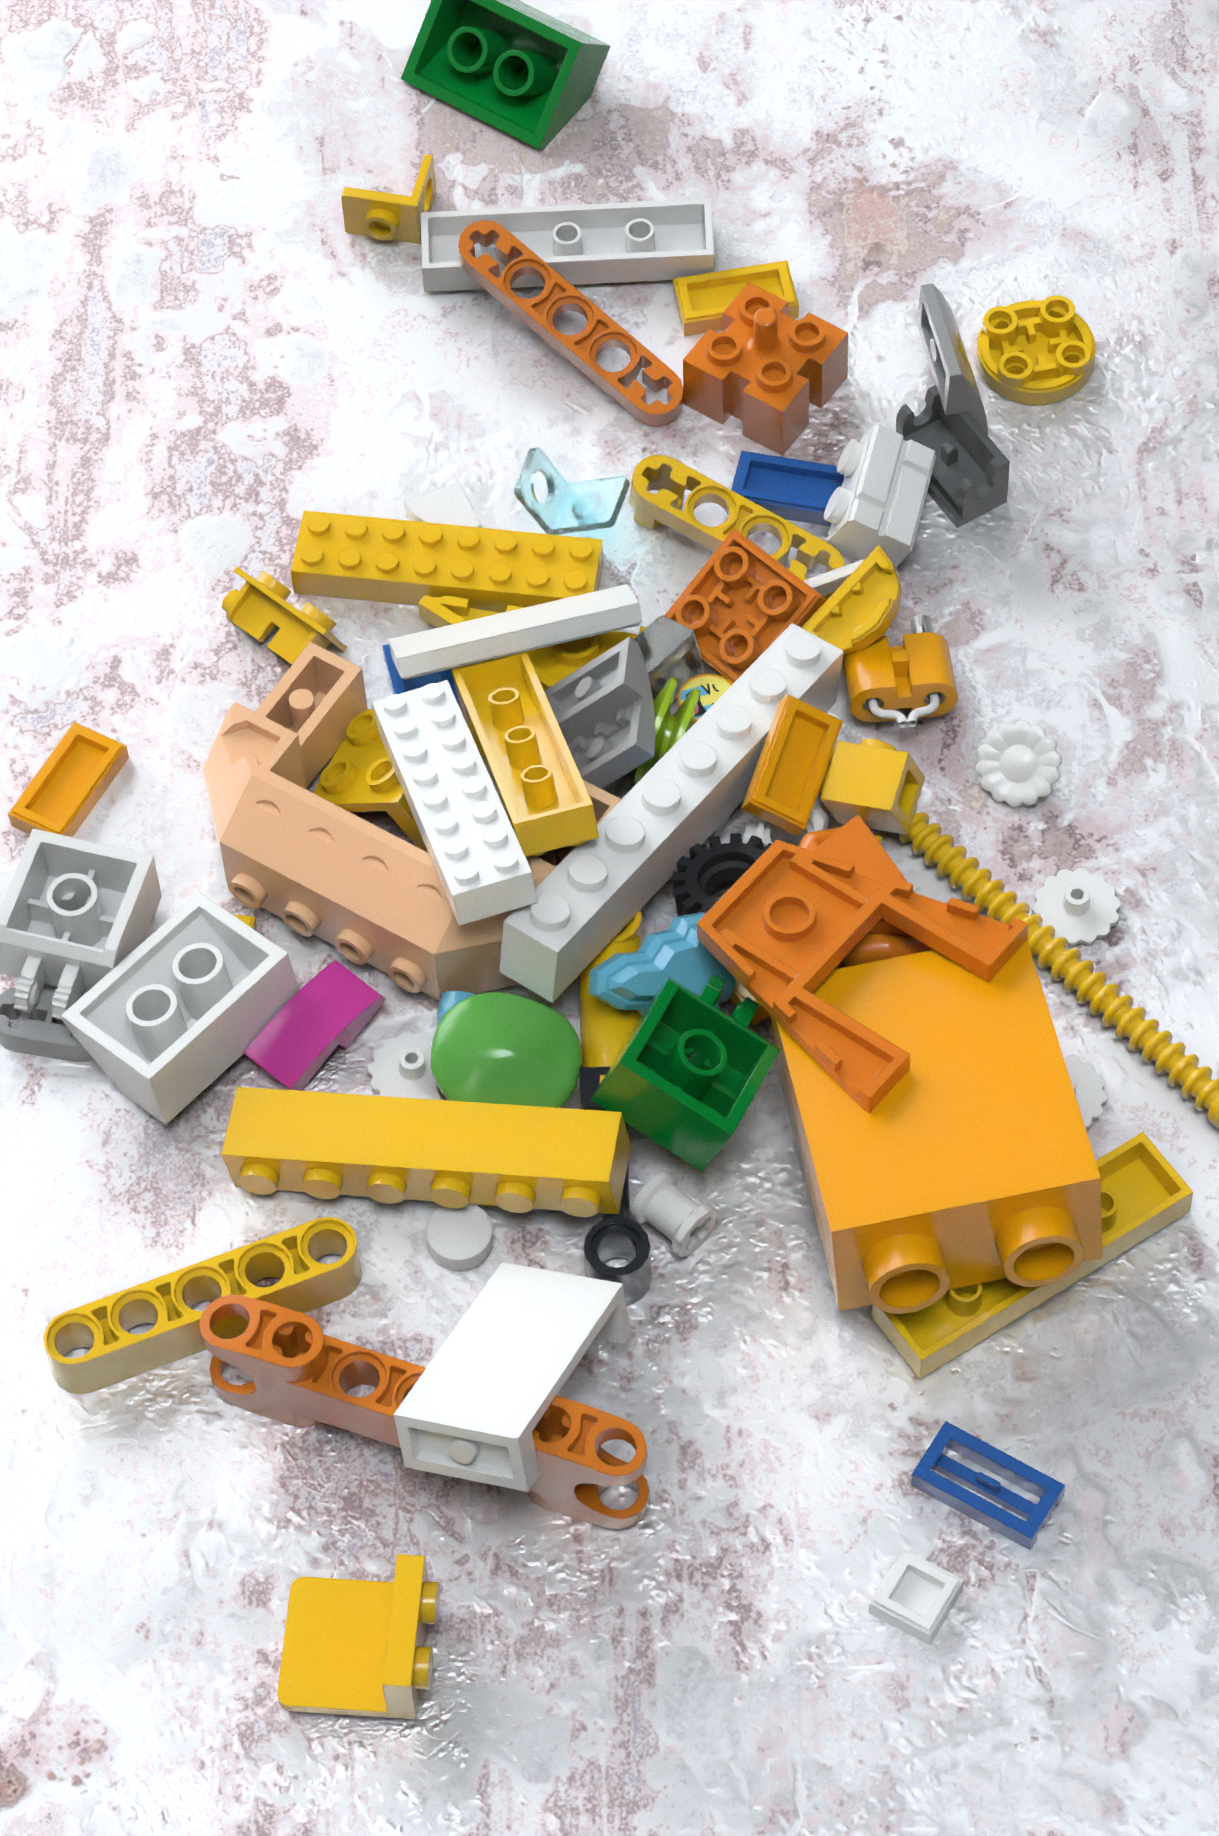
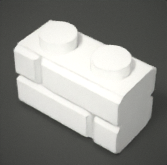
[824,424,936,567]

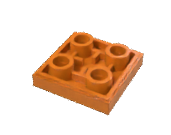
[658,528,827,683]

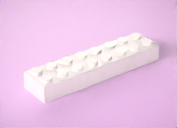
[421,198,715,292]
[372,680,538,926]

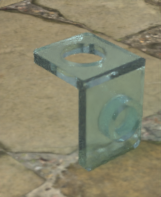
[514,447,630,535]

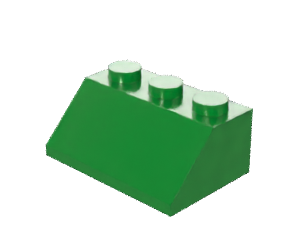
[401,0,611,149]

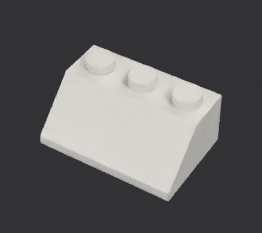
[61,892,299,1125]

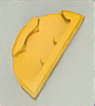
[801,545,902,655]

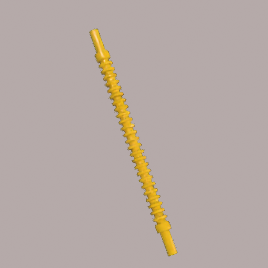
[830,749,1219,1129]

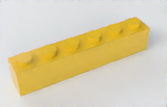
[221,1086,631,1217]

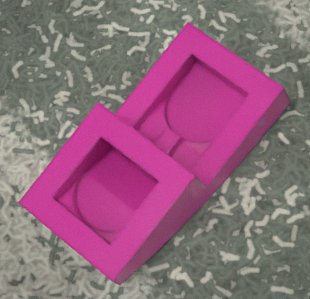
[244,960,386,1091]

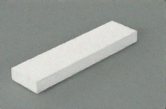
[388,584,643,680]

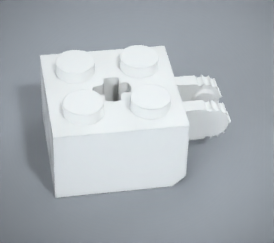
[0,829,162,1021]

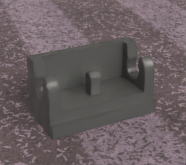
[896,385,1010,528]

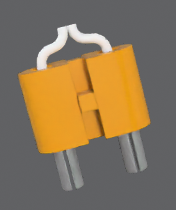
[842,614,958,728]

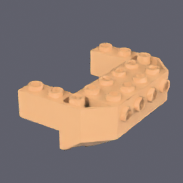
[203,642,621,1001]

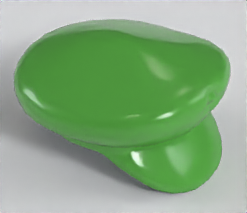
[430,992,582,1108]

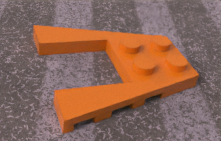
[697,840,1028,1113]

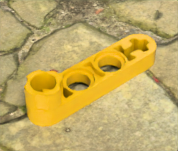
[628,455,845,600]

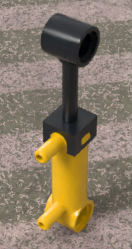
[579,910,652,1306]

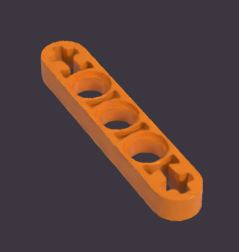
[458,220,684,427]

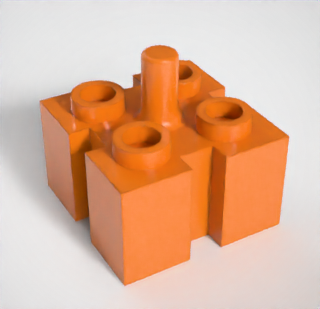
[683,282,848,456]

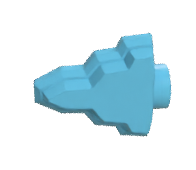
[589,912,736,1015]

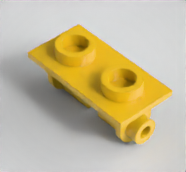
[222,567,347,665]

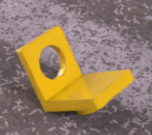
[341,154,436,244]

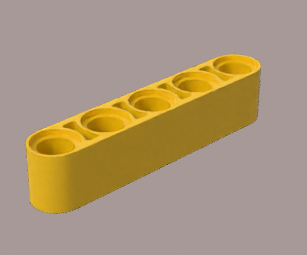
[43,1217,362,1395]

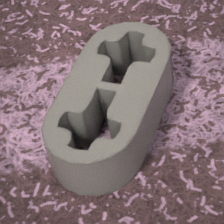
[0,987,94,1062]

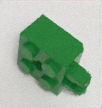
[591,975,780,1172]

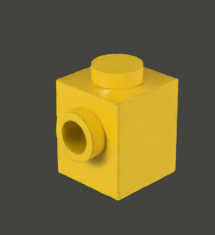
[819,739,925,835]

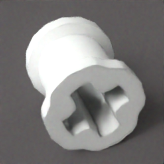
[630,1170,719,1257]

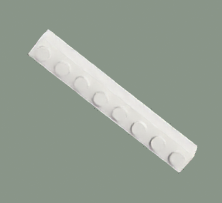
[499,623,844,1003]

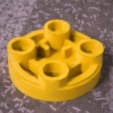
[976,295,1095,405]

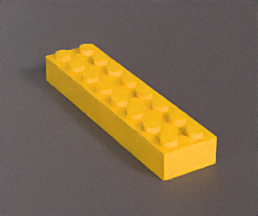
[291,510,604,613]
[451,651,599,857]
[871,1132,1193,1379]

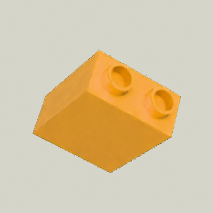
[770,940,1103,1314]

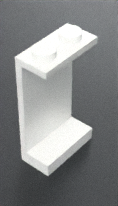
[394,1262,632,1492]

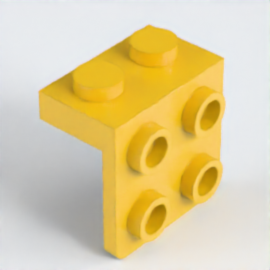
[313,709,427,850]
[277,1554,440,1719]

